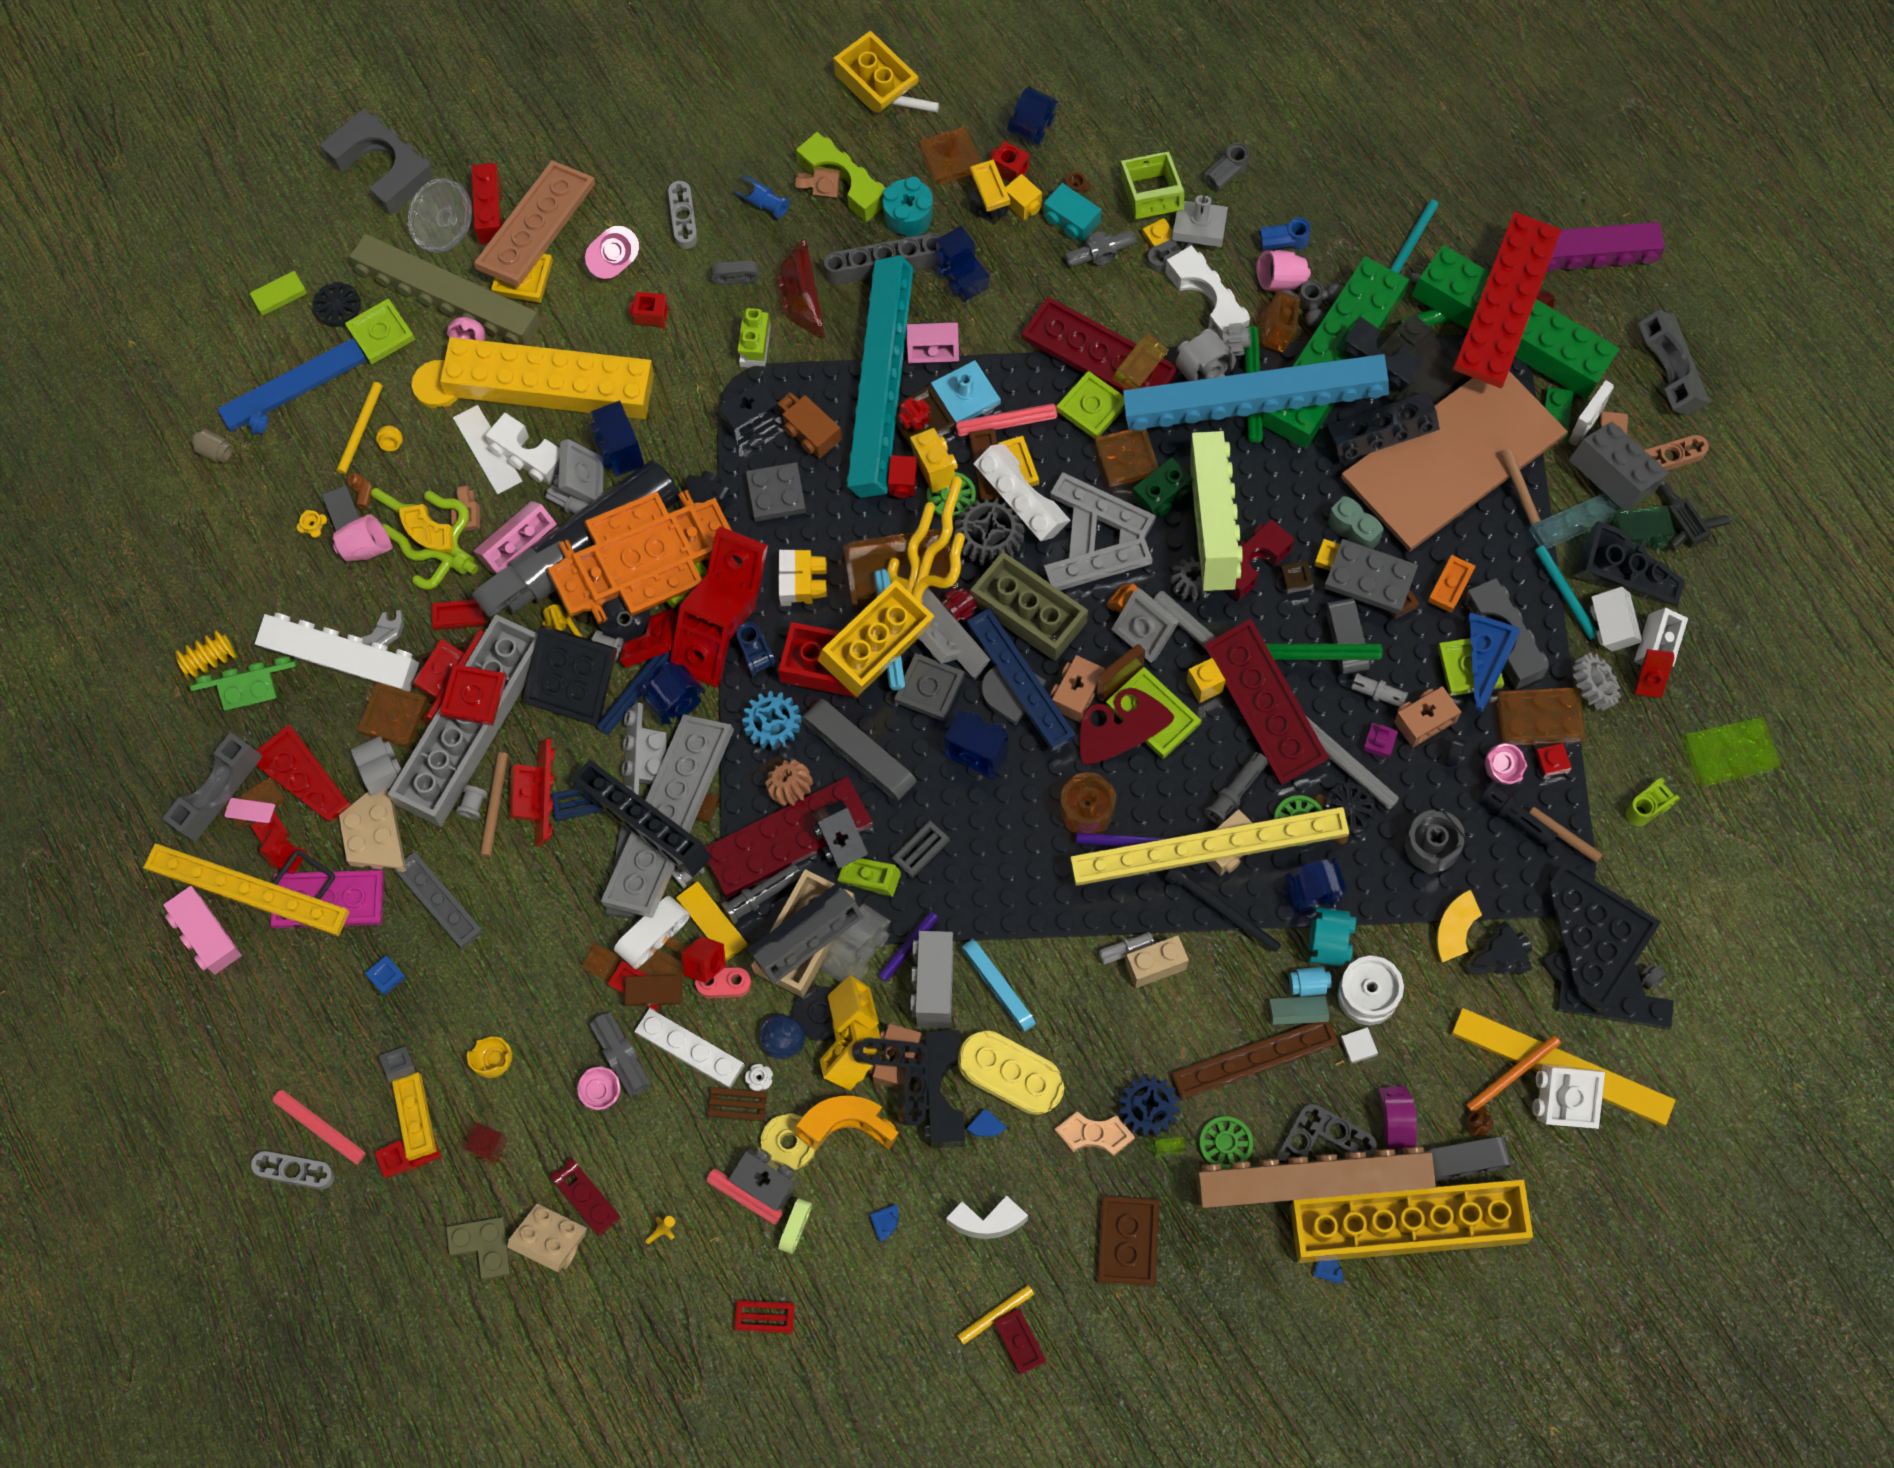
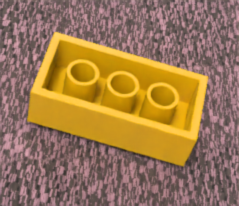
[818,580,935,697]

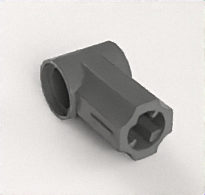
[1203,143,1249,191]

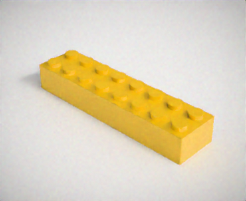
[440,337,654,419]
[1290,1180,1533,1263]

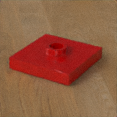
[439,664,507,726]

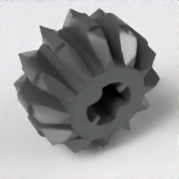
[1170,556,1213,603]

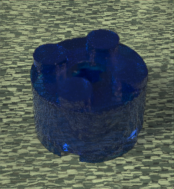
[1007,86,1059,146]
[641,661,705,724]
[1284,858,1347,913]

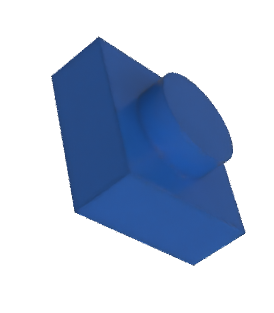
[365,955,406,996]

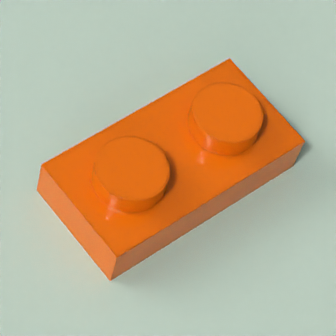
[1428,555,1475,613]

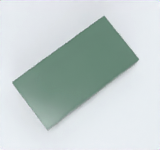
[1269,996,1329,1025]

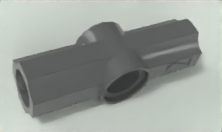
[590,1012,651,1097]

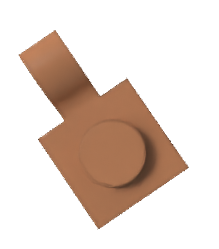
[795,168,840,197]
[451,486,480,532]

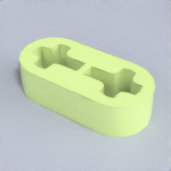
[778,1198,812,1254]

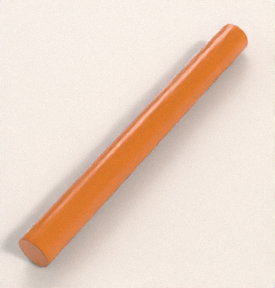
[1466,1035,1561,1113]

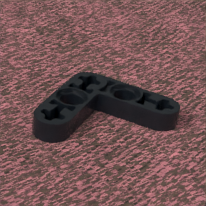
[852,1038,929,1126]

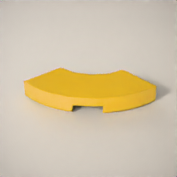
[399,504,454,552]
[1436,890,1482,963]

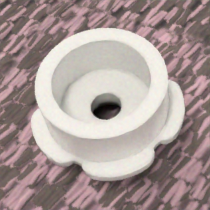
[745,1064,773,1091]

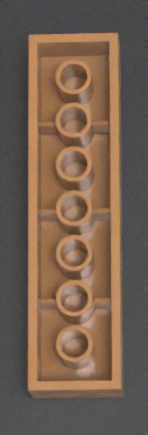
[1196,1146,1436,1208]

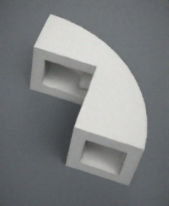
[946,1196,1028,1239]

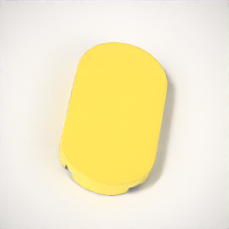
[958,1031,1064,1115]

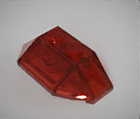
[778,239,825,338]

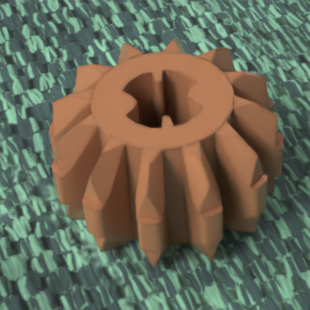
[765,759,813,806]

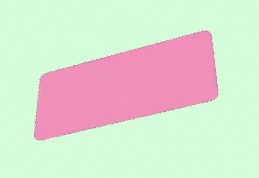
[224,798,275,823]

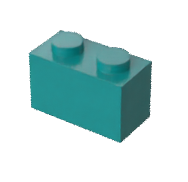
[1043,183,1102,243]

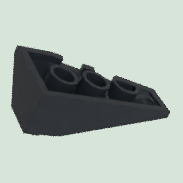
[1571,521,1684,606]

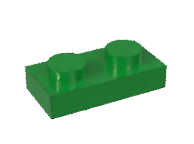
[1544,387,1573,440]

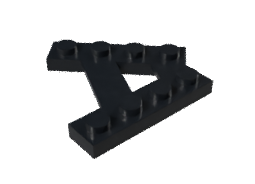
[1542,899,1674,1030]

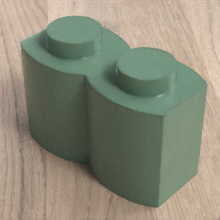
[1328,496,1384,549]

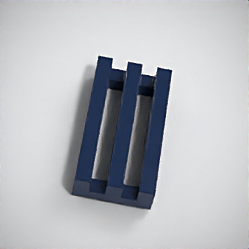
[551,788,604,822]

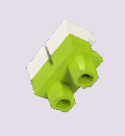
[738,308,771,368]

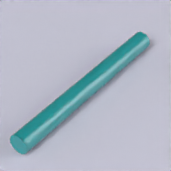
[1390,199,1439,273]
[1535,545,1597,640]

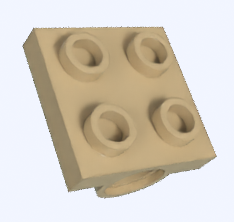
[507,1204,587,1272]

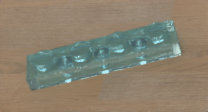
[1529,493,1631,549]

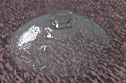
[408,178,472,253]

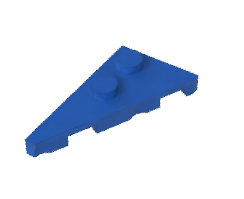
[1469,613,1520,712]

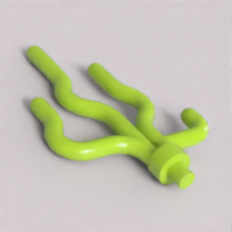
[371,488,478,590]

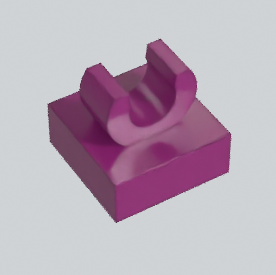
[1363,723,1398,759]

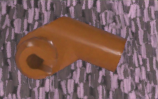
[347,473,373,510]

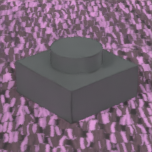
[379,1046,416,1082]

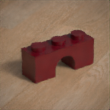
[1226,519,1295,601]

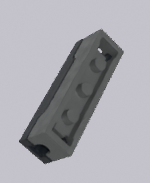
[748,882,864,984]

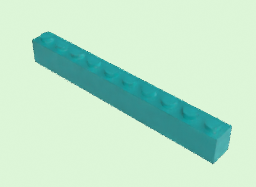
[847,255,913,498]

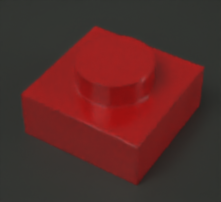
[1535,743,1572,777]
[251,811,290,844]

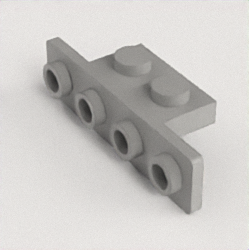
[918,588,990,677]
[621,703,666,795]

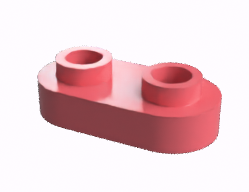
[695,967,752,998]

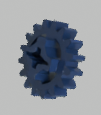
[1119,1075,1180,1138]

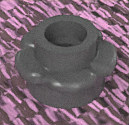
[1640,964,1667,989]

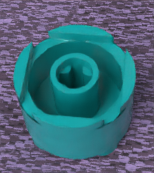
[883,177,933,237]
[1308,907,1356,967]

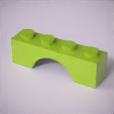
[796,132,886,222]

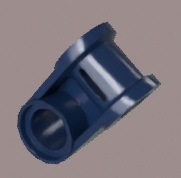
[736,622,777,677]

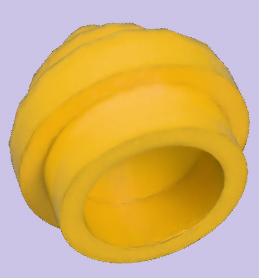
[376,425,403,451]

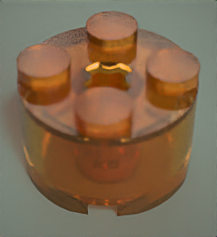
[1060,772,1116,834]

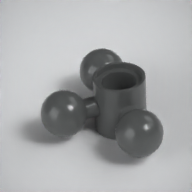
[1276,280,1344,329]

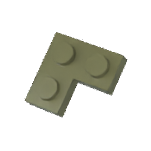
[446,1217,512,1281]

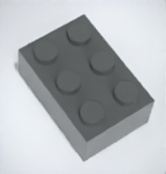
[1569,421,1669,512]

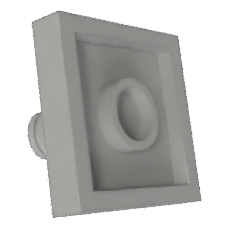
[1172,195,1228,247]
[554,439,604,504]
[1112,588,1179,662]

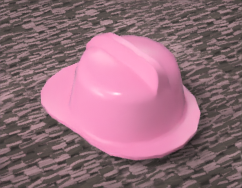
[585,226,639,279]

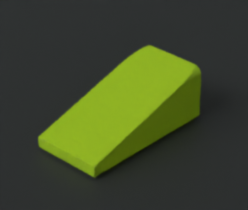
[837,858,901,897]

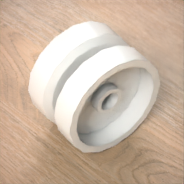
[1337,955,1404,1026]

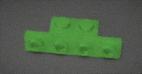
[190,656,299,711]

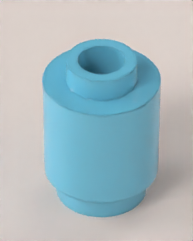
[1289,966,1332,997]

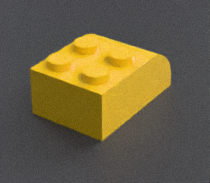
[833,30,919,113]

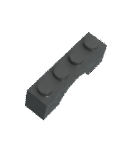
[1638,310,1710,416]
[1464,578,1549,690]
[162,732,263,842]

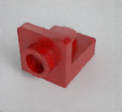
[260,829,307,874]

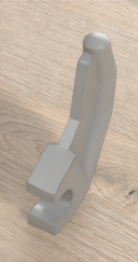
[362,610,404,646]

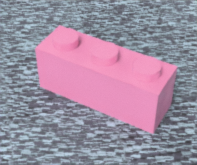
[473,501,557,574]
[164,886,242,975]

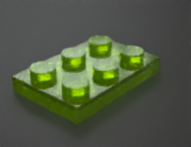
[1684,717,1781,787]

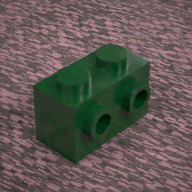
[1132,458,1193,518]

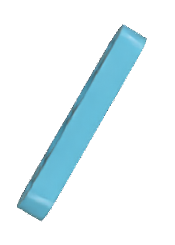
[961,939,1036,1032]

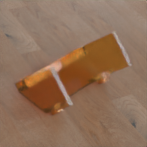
[843,529,958,604]

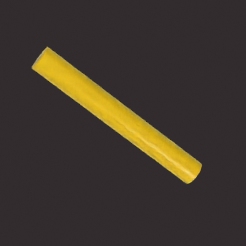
[957,1285,1034,1345]

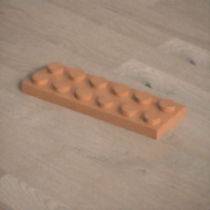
[474,160,595,287]

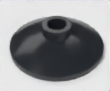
[598,594,650,642]

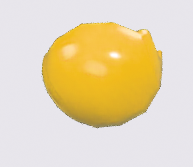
[467,1036,513,1079]

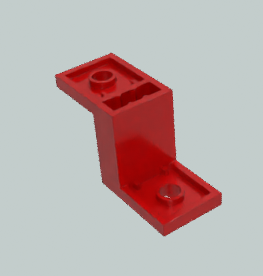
[669,526,768,687]

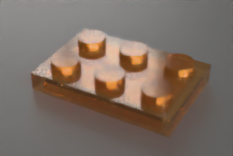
[1497,688,1587,745]

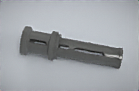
[1204,752,1269,825]
[721,863,801,924]

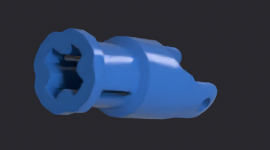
[734,175,790,219]

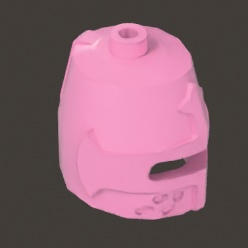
[1256,250,1311,292]
[333,515,393,562]

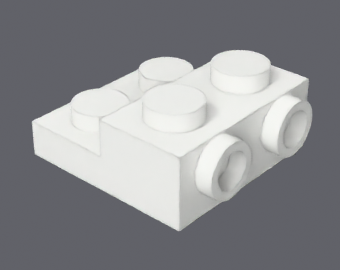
[1533,1064,1605,1129]

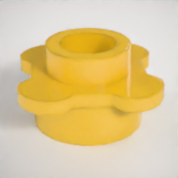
[297,510,327,538]

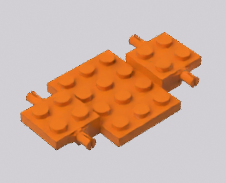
[547,490,732,624]

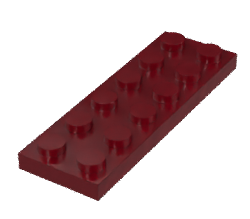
[1021,296,1179,395]
[1204,618,1330,785]
[705,777,873,898]

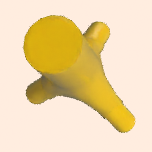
[645,1216,675,1244]

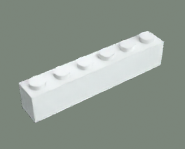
[255,612,419,692]

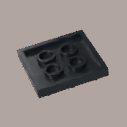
[523,625,617,725]

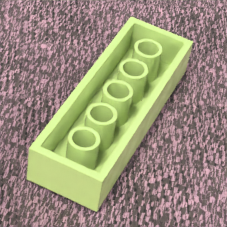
[1190,431,1242,591]

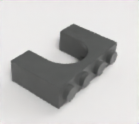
[320,109,434,216]

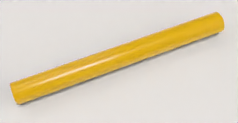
[336,382,383,475]

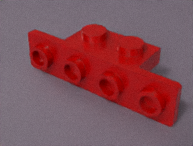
[412,629,485,723]
[509,738,555,847]

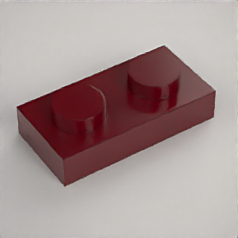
[994,1308,1047,1376]

